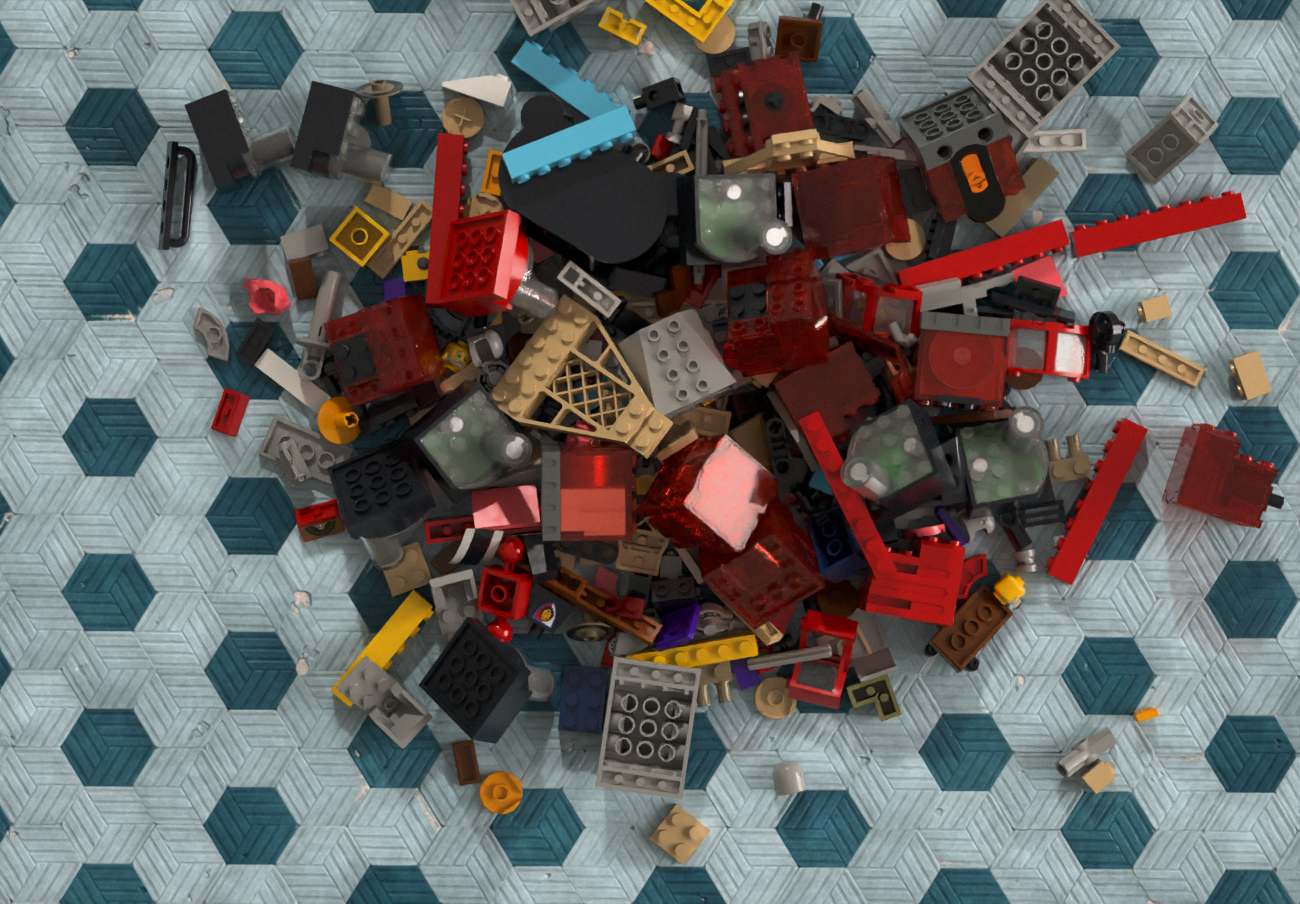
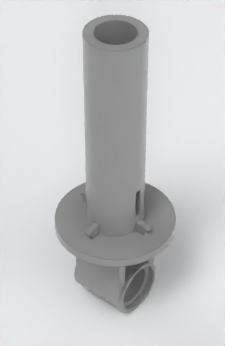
[295,270,342,382]

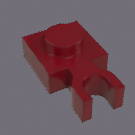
[605,596,645,622]

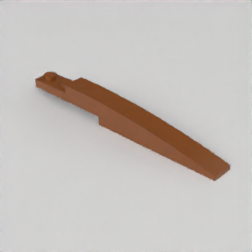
[494,536,663,646]

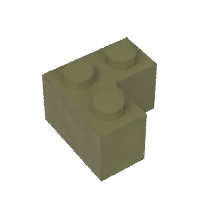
[845,674,902,722]

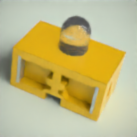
[598,7,647,52]
[401,248,430,283]

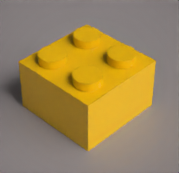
[329,206,391,268]

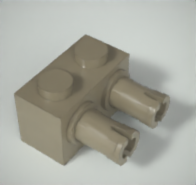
[1044,434,1092,484]
[692,661,733,708]

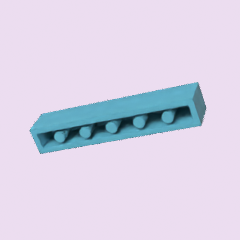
[511,41,632,120]
[502,105,636,184]

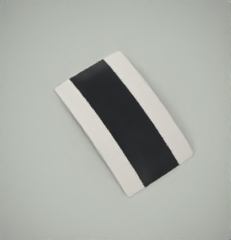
[449,528,504,566]

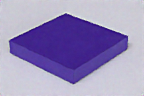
[654,603,701,652]

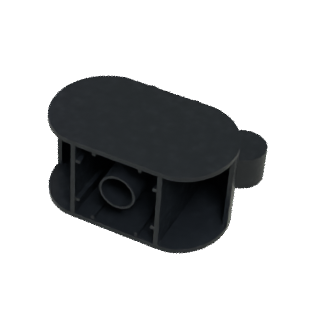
[498,95,686,280]

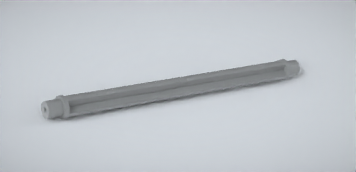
[692,109,709,284]

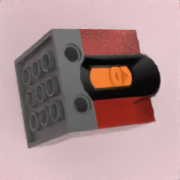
[896,84,1026,223]

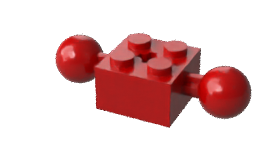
[476,536,532,643]

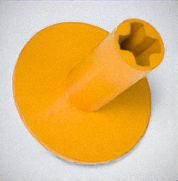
[317,397,361,444]

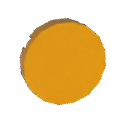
[480,771,523,814]

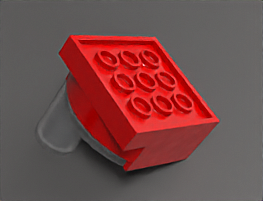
[436,209,558,320]

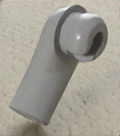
[887,321,917,348]

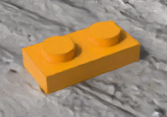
[480,149,503,196]

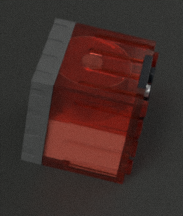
[907,311,1011,412]
[540,441,636,541]

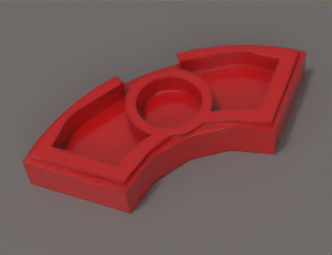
[957,554,988,599]

